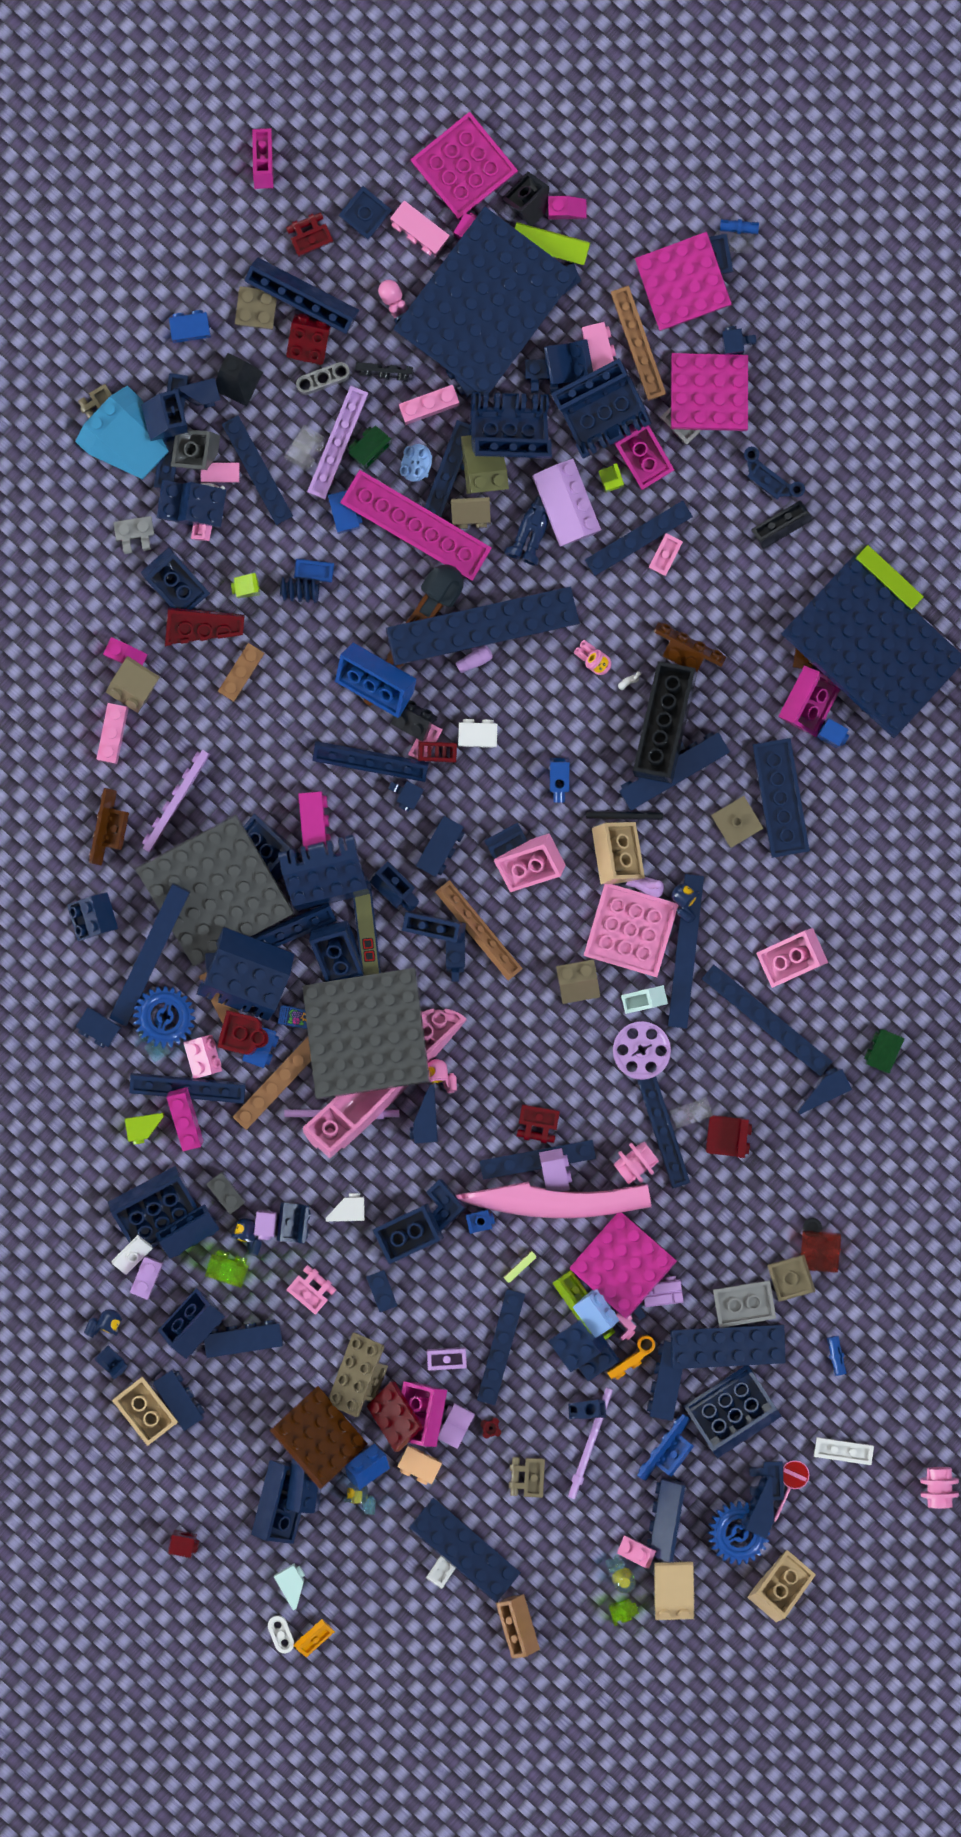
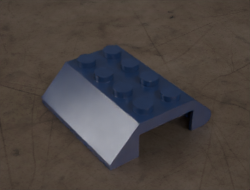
[551,358,652,459]
[470,392,552,458]
[278,835,372,911]
[197,927,294,1021]

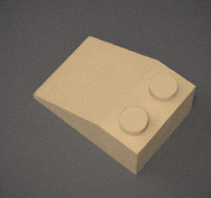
[747,1550,816,1622]
[654,1562,694,1620]

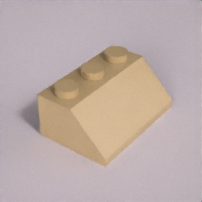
[592,822,645,884]
[112,1376,178,1446]

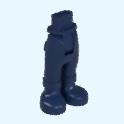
[504,496,548,566]

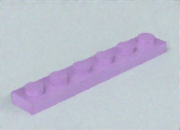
[307,386,368,500]
[142,750,210,853]

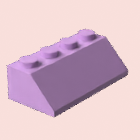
[532,459,601,547]

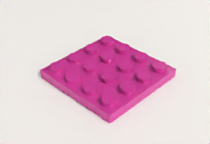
[410,112,518,220]
[635,232,732,331]
[671,353,748,431]
[569,1212,677,1319]

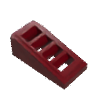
[418,742,457,763]

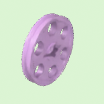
[613,1021,671,1080]

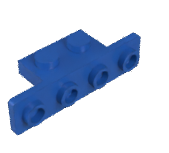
[637,1414,694,1481]

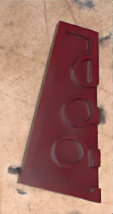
[165,607,245,646]

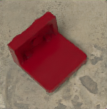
[286,313,332,365]
[706,1115,752,1158]

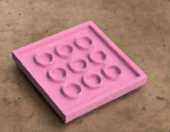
[583,884,678,977]

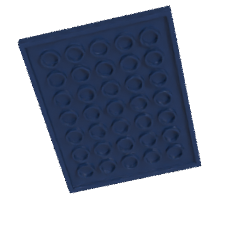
[393,206,577,396]
[781,555,961,739]

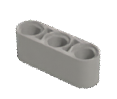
[296,362,350,395]

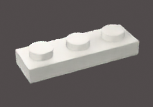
[814,1437,874,1465]

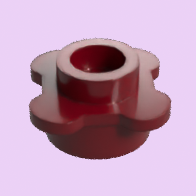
[480,1418,501,1439]

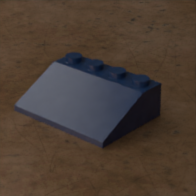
[108,1166,199,1248]
[684,1365,782,1459]

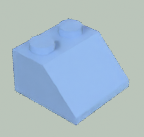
[573,1289,619,1338]

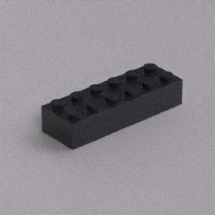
[633,661,697,784]

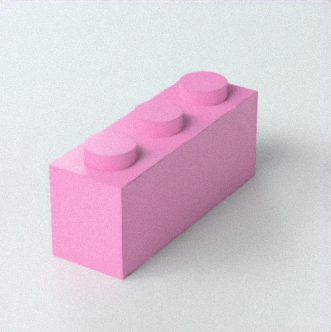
[390,200,450,257]
[581,322,616,372]
[399,385,460,425]
[97,703,128,764]

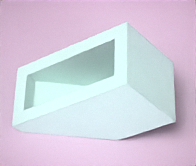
[621,985,668,1014]
[274,1563,305,1610]

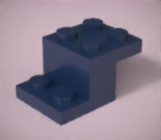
[157,480,226,528]
[549,1320,619,1381]

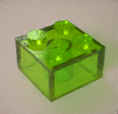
[205,1250,251,1288]

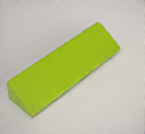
[515,222,590,265]
[856,545,924,610]
[552,1270,615,1340]

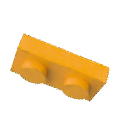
[293,1619,335,1658]

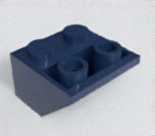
[141,389,188,441]
[67,892,118,941]

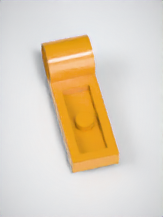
[607,1335,655,1380]

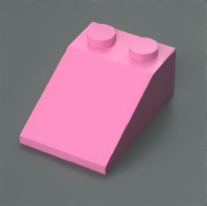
[494,833,566,892]
[756,928,828,988]

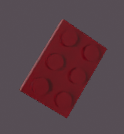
[366,1382,423,1452]

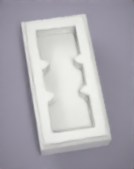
[112,1235,153,1275]
[426,1556,455,1589]

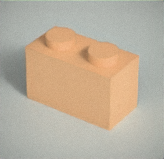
[397,1444,442,1485]

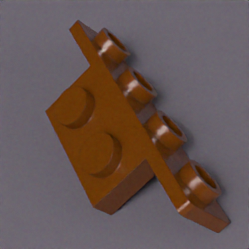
[654,622,726,672]
[89,788,129,865]

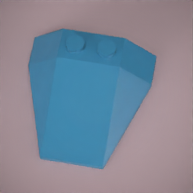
[75,386,169,479]

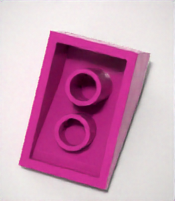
[614,423,674,490]

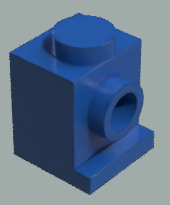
[466,1209,495,1234]

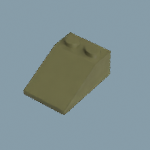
[461,435,509,494]

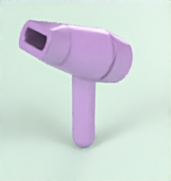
[455,645,492,673]
[626,877,664,898]

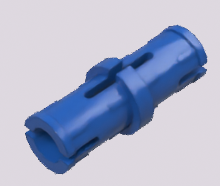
[720,219,759,235]
[827,1336,847,1376]

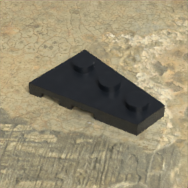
[355,362,414,382]

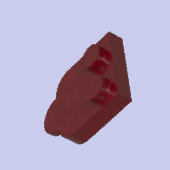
[217,1010,269,1055]

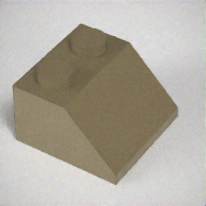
[451,497,491,529]
[106,656,160,713]
[556,960,600,1004]

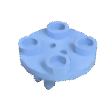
[400,444,432,482]

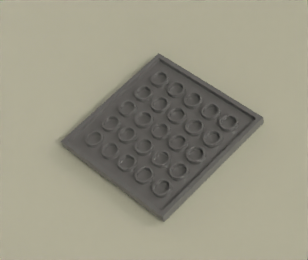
[135,815,294,966]
[302,968,430,1100]

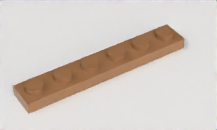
[610,286,666,401]
[435,880,523,981]
[233,1037,311,1130]

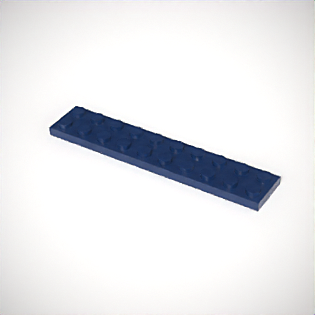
[386,587,580,666]

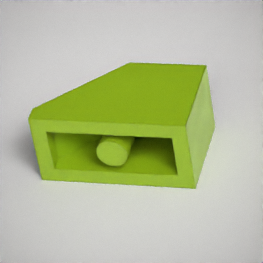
[231,573,260,599]
[125,1113,165,1145]

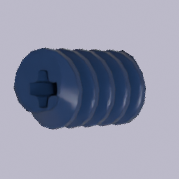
[280,576,320,603]

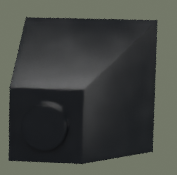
[501,171,550,226]
[216,353,263,407]

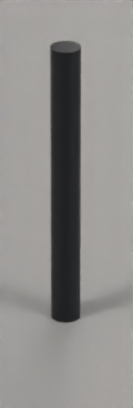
[586,811,663,820]

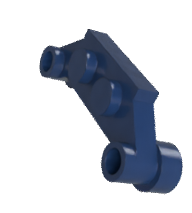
[744,446,805,500]

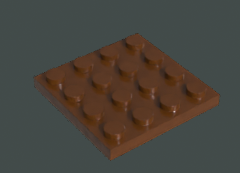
[270,1386,368,1489]

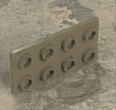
[329,1333,388,1417]

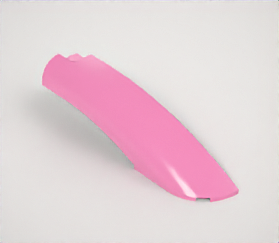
[303,1009,467,1158]
[456,1182,651,1218]

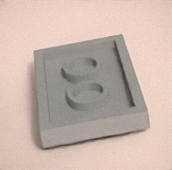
[713,1280,776,1328]

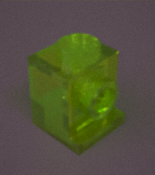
[608,1598,639,1626]

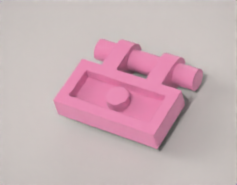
[286,1265,337,1315]

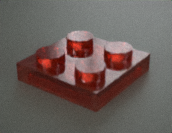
[800,1231,841,1273]

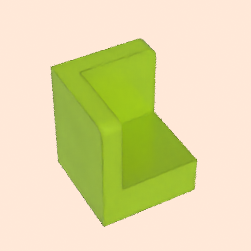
[599,463,624,493]

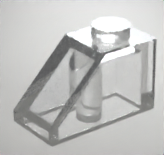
[670,1097,713,1128]

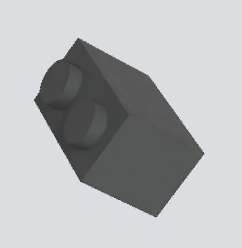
[206,1171,246,1214]

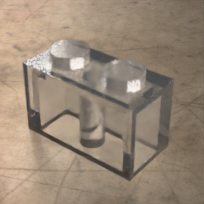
[284,425,325,471]

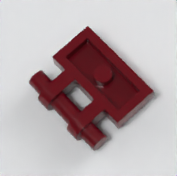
[286,212,333,257]
[516,1104,560,1144]

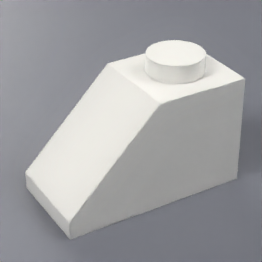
[326,1193,365,1222]

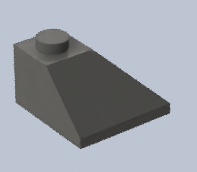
[171,430,220,470]

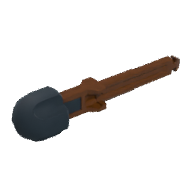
[364,565,464,706]

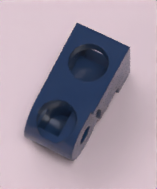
[568,1400,606,1419]

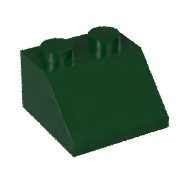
[348,425,392,470]
[864,1029,905,1074]

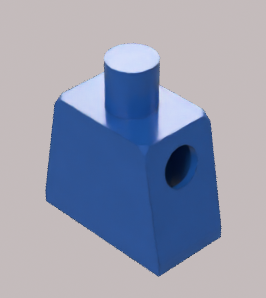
[550,758,570,803]

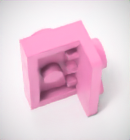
[183,1035,222,1079]

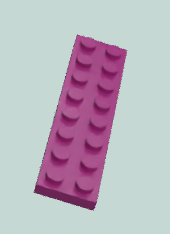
[340,470,492,581]

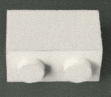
[458,719,497,748]

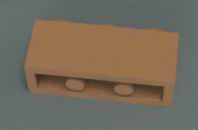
[496,1594,540,1659]

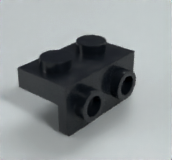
[391,700,438,742]

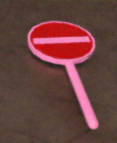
[774,1460,810,1522]

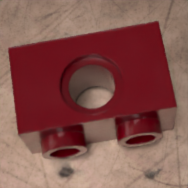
[168,1530,200,1558]

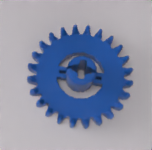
[132,986,196,1049]
[707,1501,770,1565]

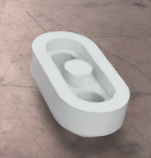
[268,1615,295,1653]

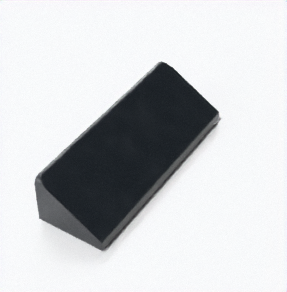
[751,500,812,549]

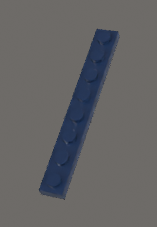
[702,964,833,1076]

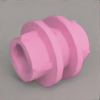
[613,1142,659,1184]
[920,1467,959,1508]

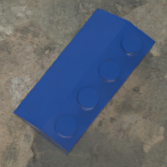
[335,642,417,718]

